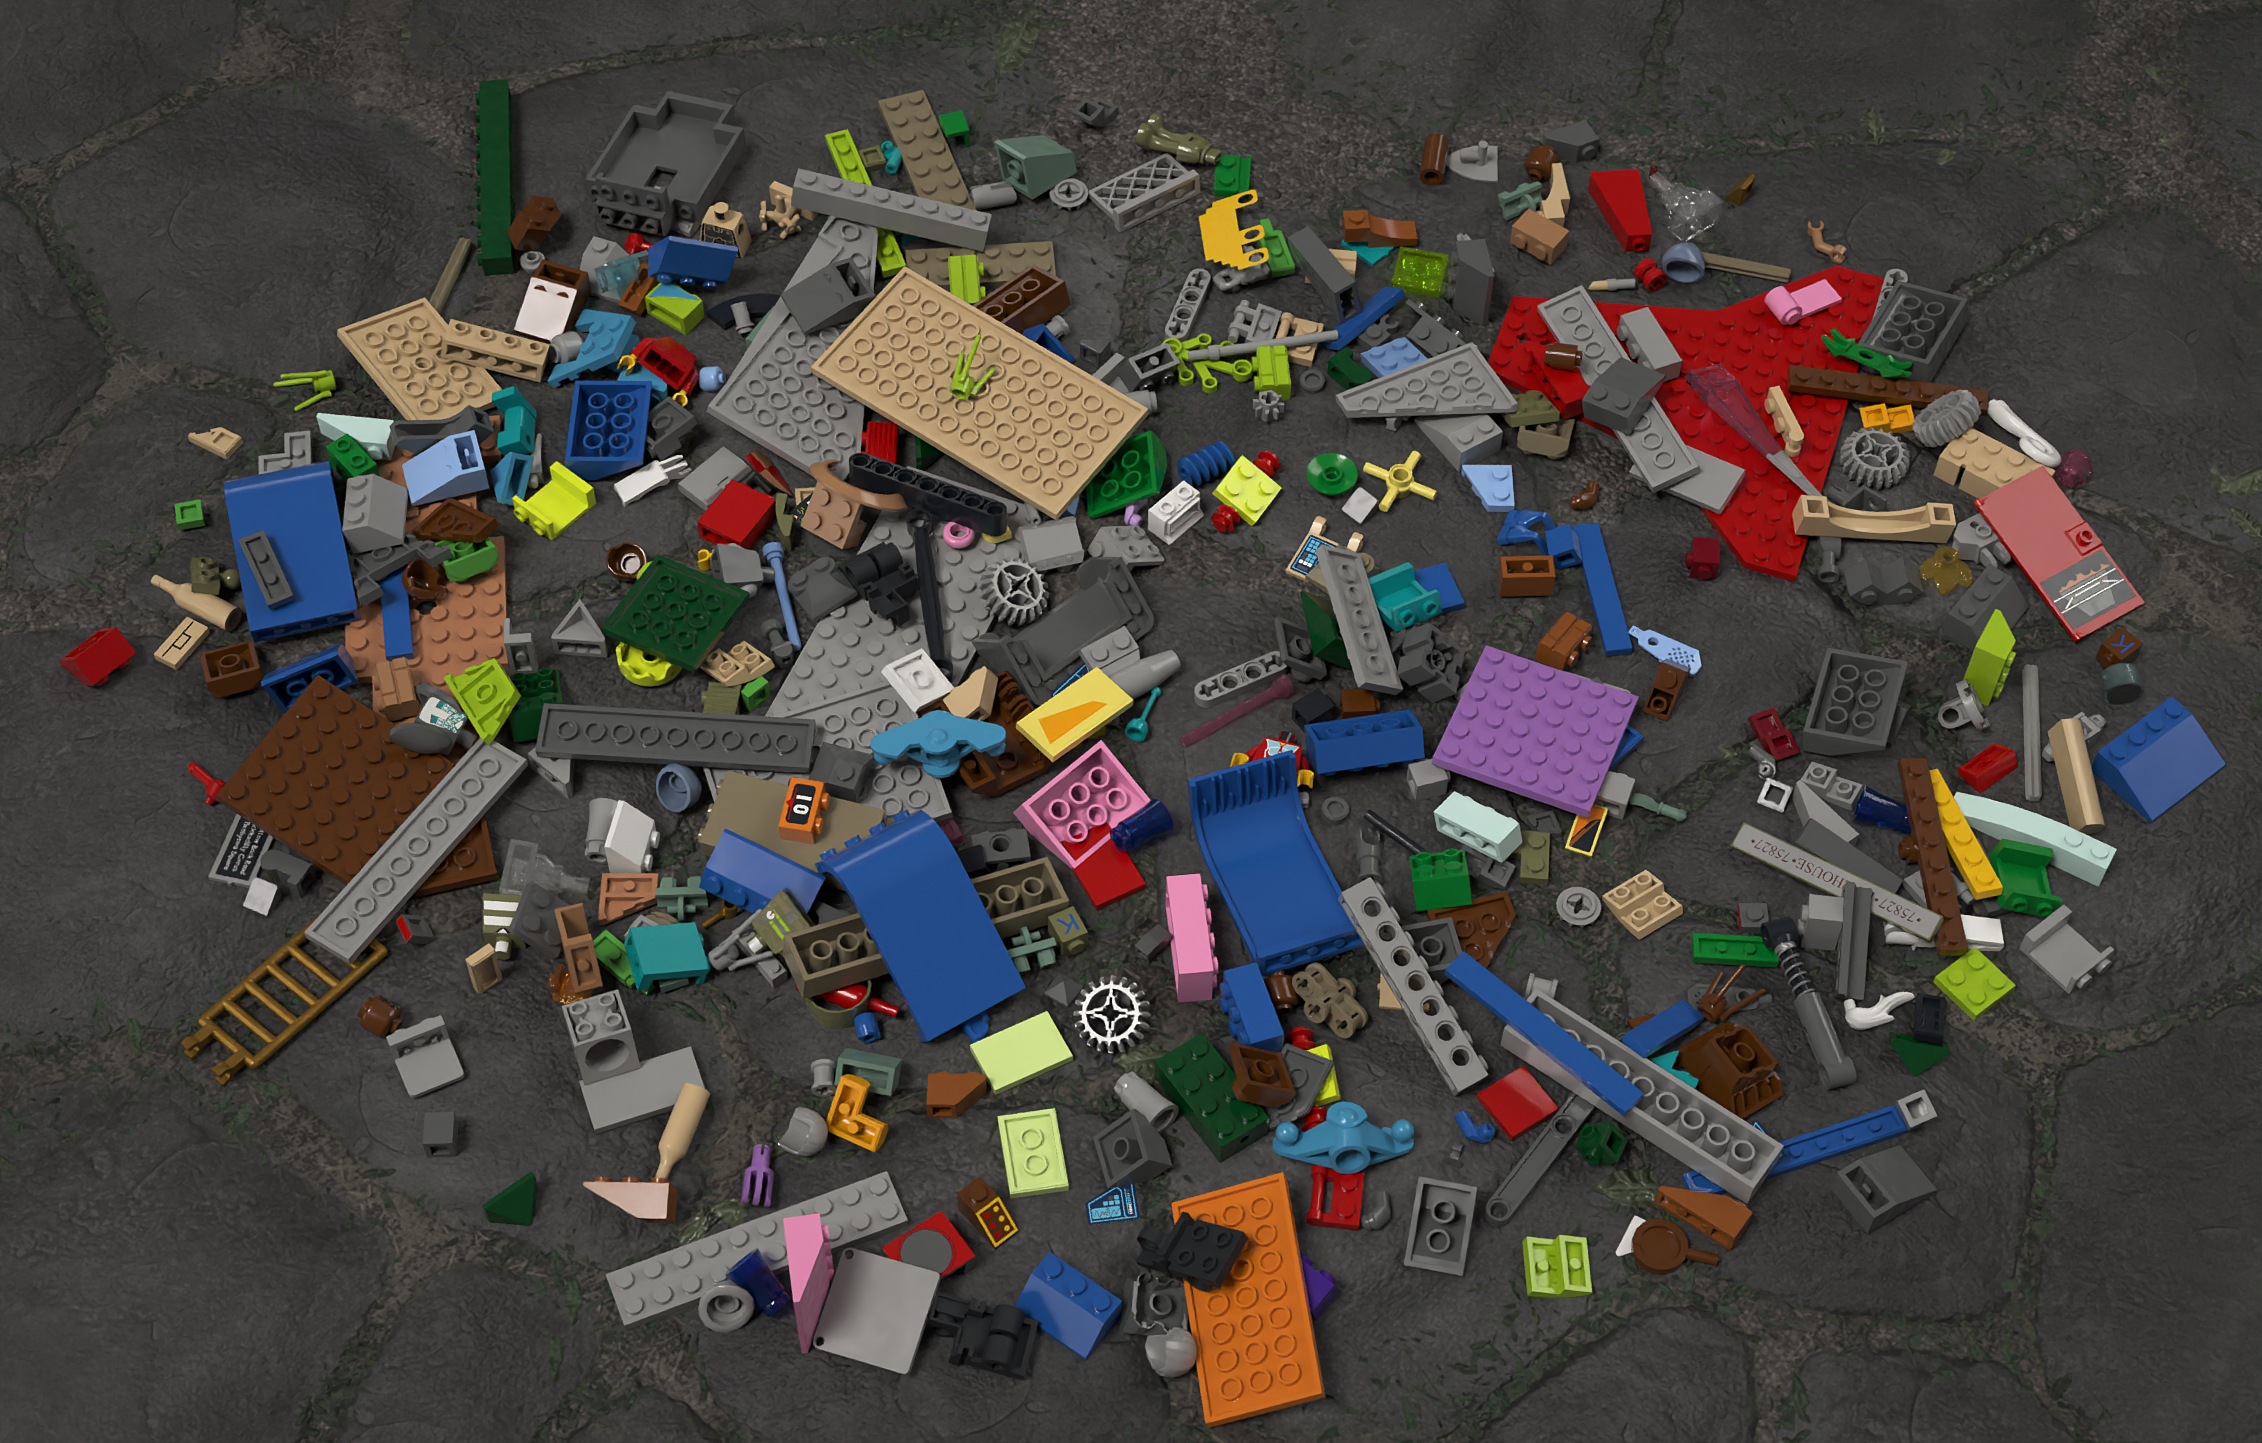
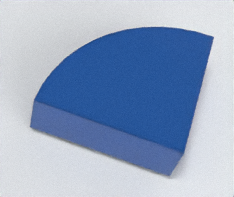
[960,1010,989,1044]

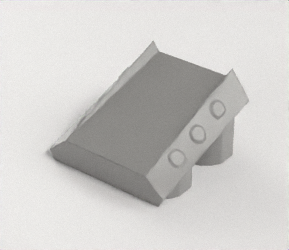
[1018,516,1084,574]

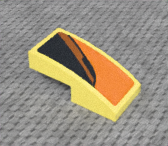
[1565,804,1609,858]

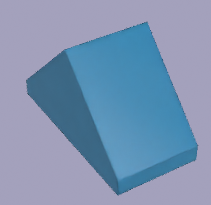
[490,452,534,505]

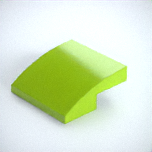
[1522,1235,1592,1298]

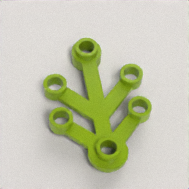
[1161,333,1253,394]

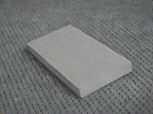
[1629,445,1746,514]
[579,1046,705,1134]

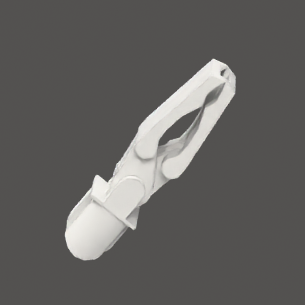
[1883,915,2004,951]

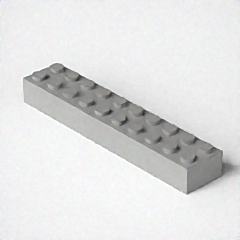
[1500,989,1784,1204]

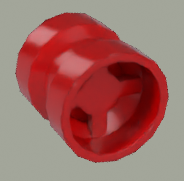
[1633,258,1668,293]

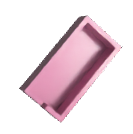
[1165,874,1218,1003]

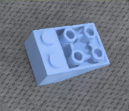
[402,430,489,506]

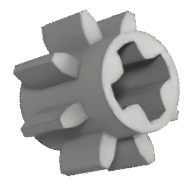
[1253,390,1284,422]

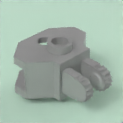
[1951,513,2011,568]

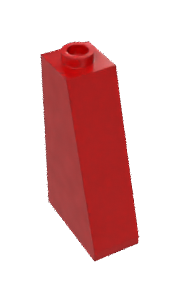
[1588,169,1653,252]

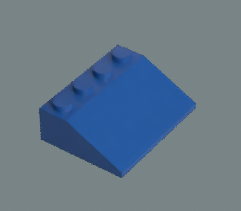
[565,381,652,480]
[2091,697,2226,823]

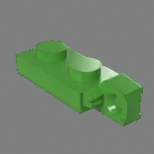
[1257,218,1295,278]
[593,930,655,995]

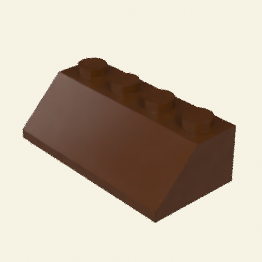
[972,264,1071,334]

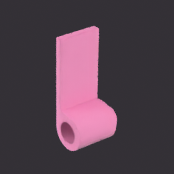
[1764,279,1842,325]

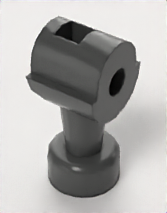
[1816,536,1841,583]
[760,619,795,669]

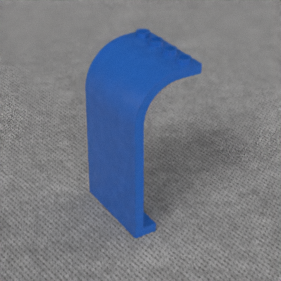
[224,460,361,643]
[1188,750,1365,976]
[814,809,1026,1042]

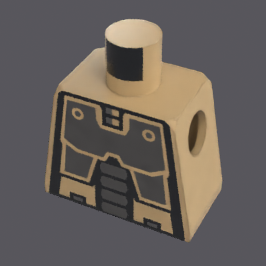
[700,202,752,259]

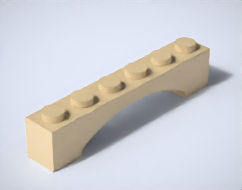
[1792,495,1956,543]

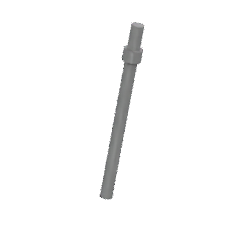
[1188,330,1338,361]

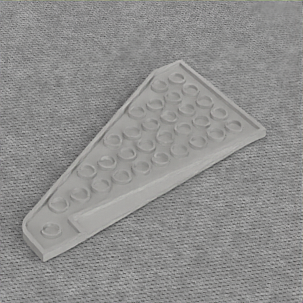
[706,216,878,482]

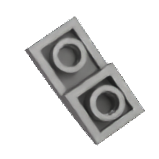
[1801,762,1863,811]

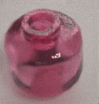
[2054,448,2093,488]

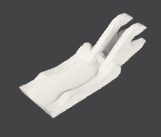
[614,455,691,507]

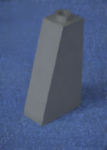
[1288,226,1361,325]

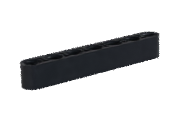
[849,453,1007,536]

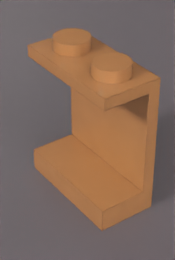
[554,903,603,993]

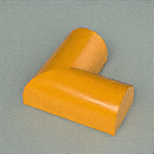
[826,1074,889,1152]

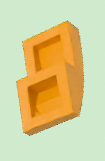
[1859,403,1915,433]

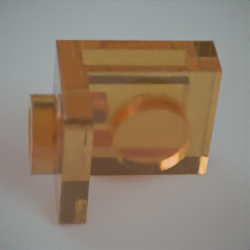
[548,963,593,1004]

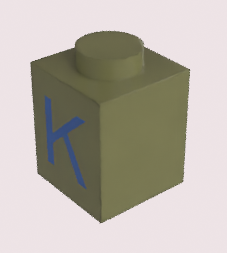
[1048,906,1088,957]

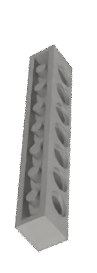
[1338,877,1488,1097]

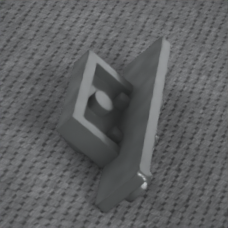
[1405,299,1484,357]

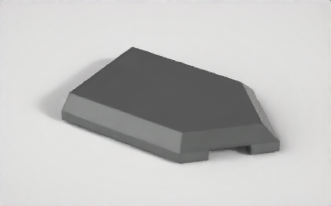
[1264,1043,1335,1130]

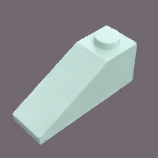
[317,413,395,460]

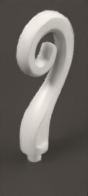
[1988,399,2062,468]

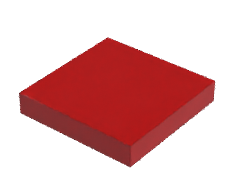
[1477,1066,1559,1141]

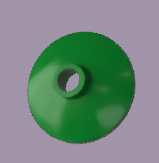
[1306,453,1358,495]

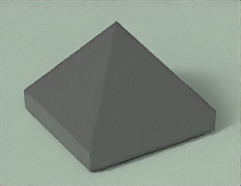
[1044,973,1084,1009]

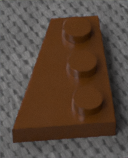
[412,497,499,543]

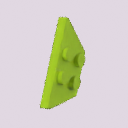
[444,658,521,745]

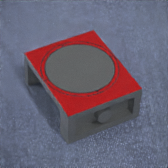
[882,1211,976,1281]

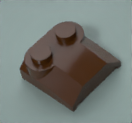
[199,639,263,698]
[1229,1042,1296,1108]

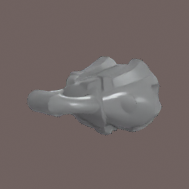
[1213,244,1270,291]

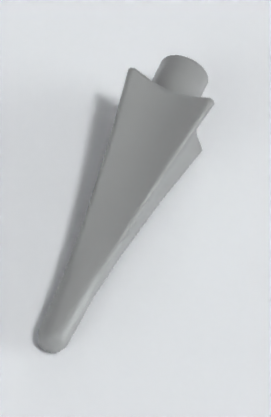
[528,433,544,489]

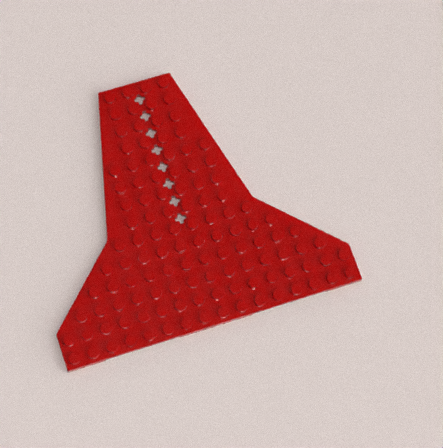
[1488,266,1884,582]

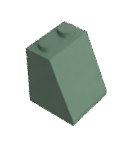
[994,135,1077,199]

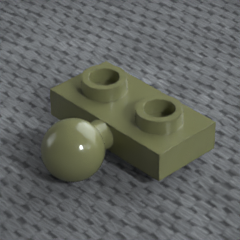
[190,557,241,595]

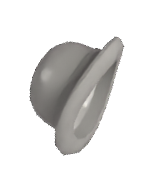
[698,1280,755,1333]

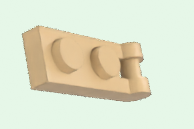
[1765,386,1804,457]

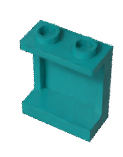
[1368,562,1442,632]
[624,922,711,991]

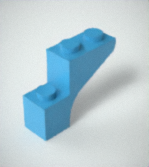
[607,334,668,406]

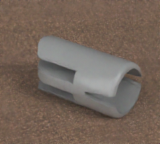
[969,181,1017,211]

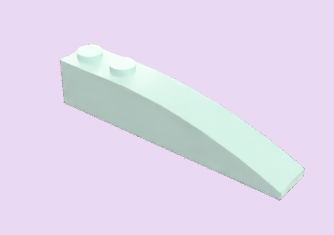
[1954,792,2117,887]

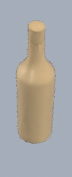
[151,575,242,632]
[655,1083,710,1179]

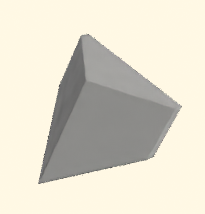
[551,599,608,658]

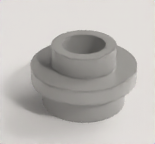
[520,251,545,274]

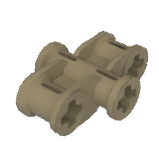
[1292,962,1368,1038]

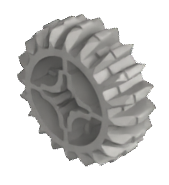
[1912,389,1981,447]
[1840,426,1910,490]
[978,556,1049,626]
[1073,975,1151,1054]

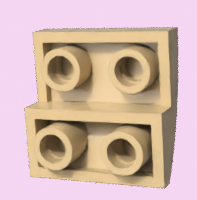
[700,641,775,687]
[1602,870,1683,940]

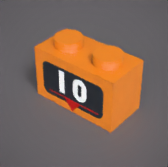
[778,777,830,844]

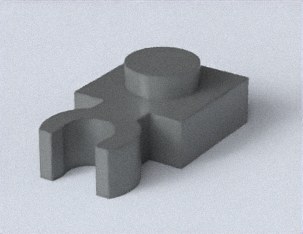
[1355,314,1399,350]

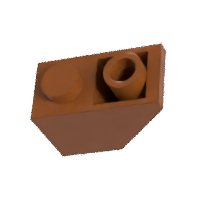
[926,1071,987,1118]

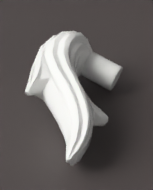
[1844,992,1915,1031]

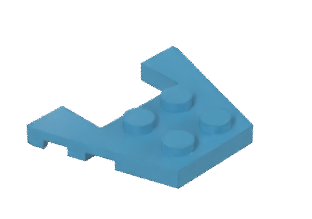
[547,309,637,388]

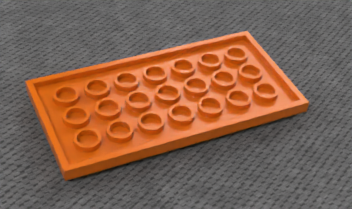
[1171,1172,1325,1428]

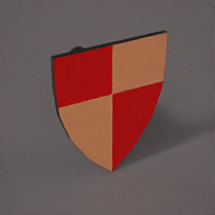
[740,448,792,498]

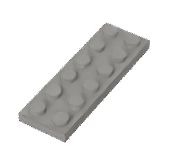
[1316,545,1403,695]

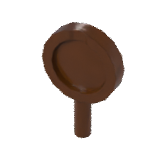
[1631,1219,1719,1275]

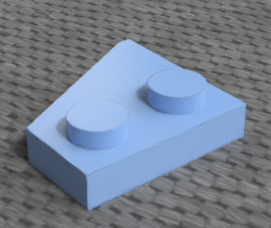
[1461,465,1515,512]

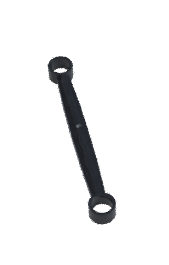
[906,508,954,683]

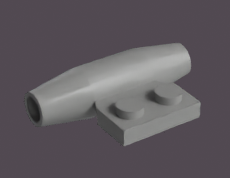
[1079,626,1181,700]

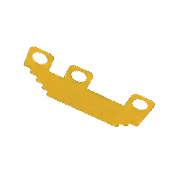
[1199,190,1269,270]

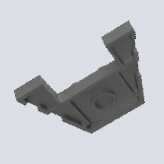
[347,533,453,606]

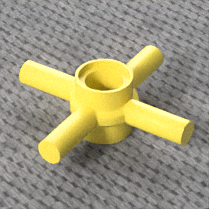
[1363,451,1437,512]

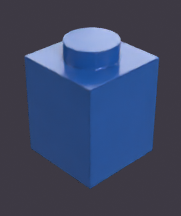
[1545,524,1583,570]

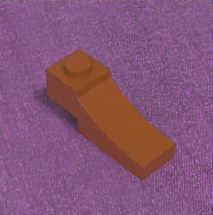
[1342,210,1417,248]
[618,262,676,316]

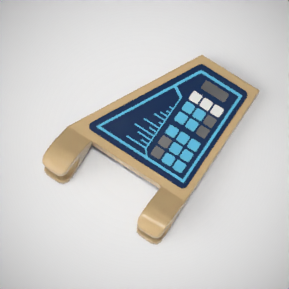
[1286,516,1363,583]

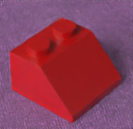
[59,627,136,687]

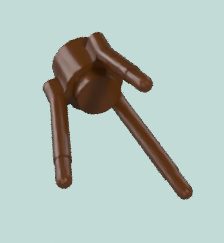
[1697,964,1766,1023]

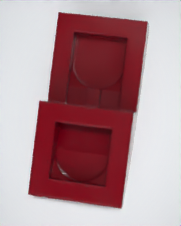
[1748,707,1800,762]

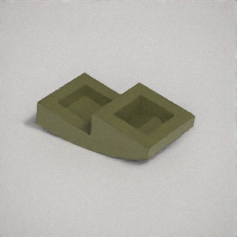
[776,493,795,552]

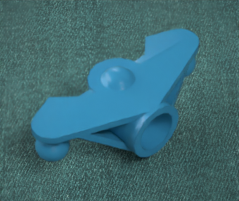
[870,710,1006,778]
[1272,1102,1414,1174]

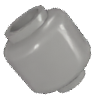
[549,331,585,364]

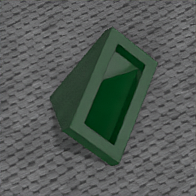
[915,436,945,471]
[1889,1032,1950,1077]
[482,1171,539,1226]

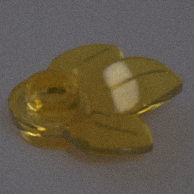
[1920,546,1972,596]

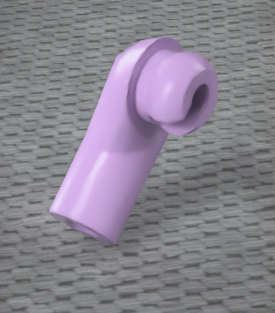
[1124,499,1148,527]

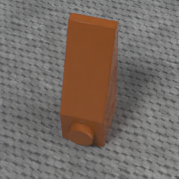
[1654,1186,1753,1251]

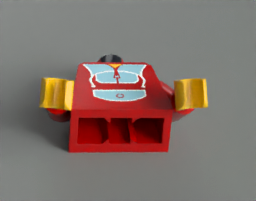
[617,336,699,408]
[1230,731,1314,788]

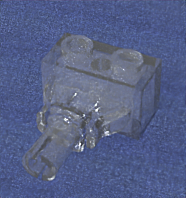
[1648,171,1723,242]
[499,839,590,897]

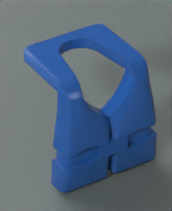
[1497,510,1556,556]

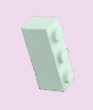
[1434,791,1522,863]

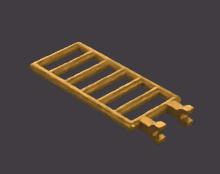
[180,914,388,1087]

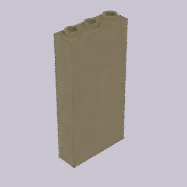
[698,771,887,891]

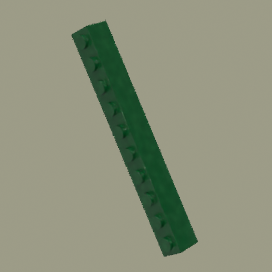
[475,79,515,276]

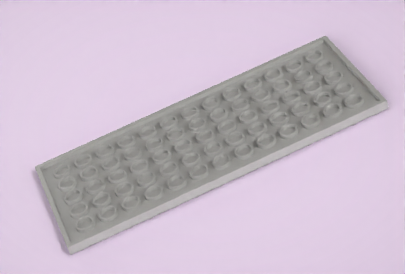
[765,466,1050,718]

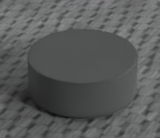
[1300,370,1325,394]
[1321,797,1349,825]

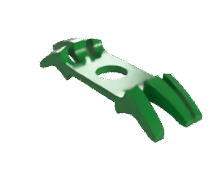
[1821,328,1913,378]

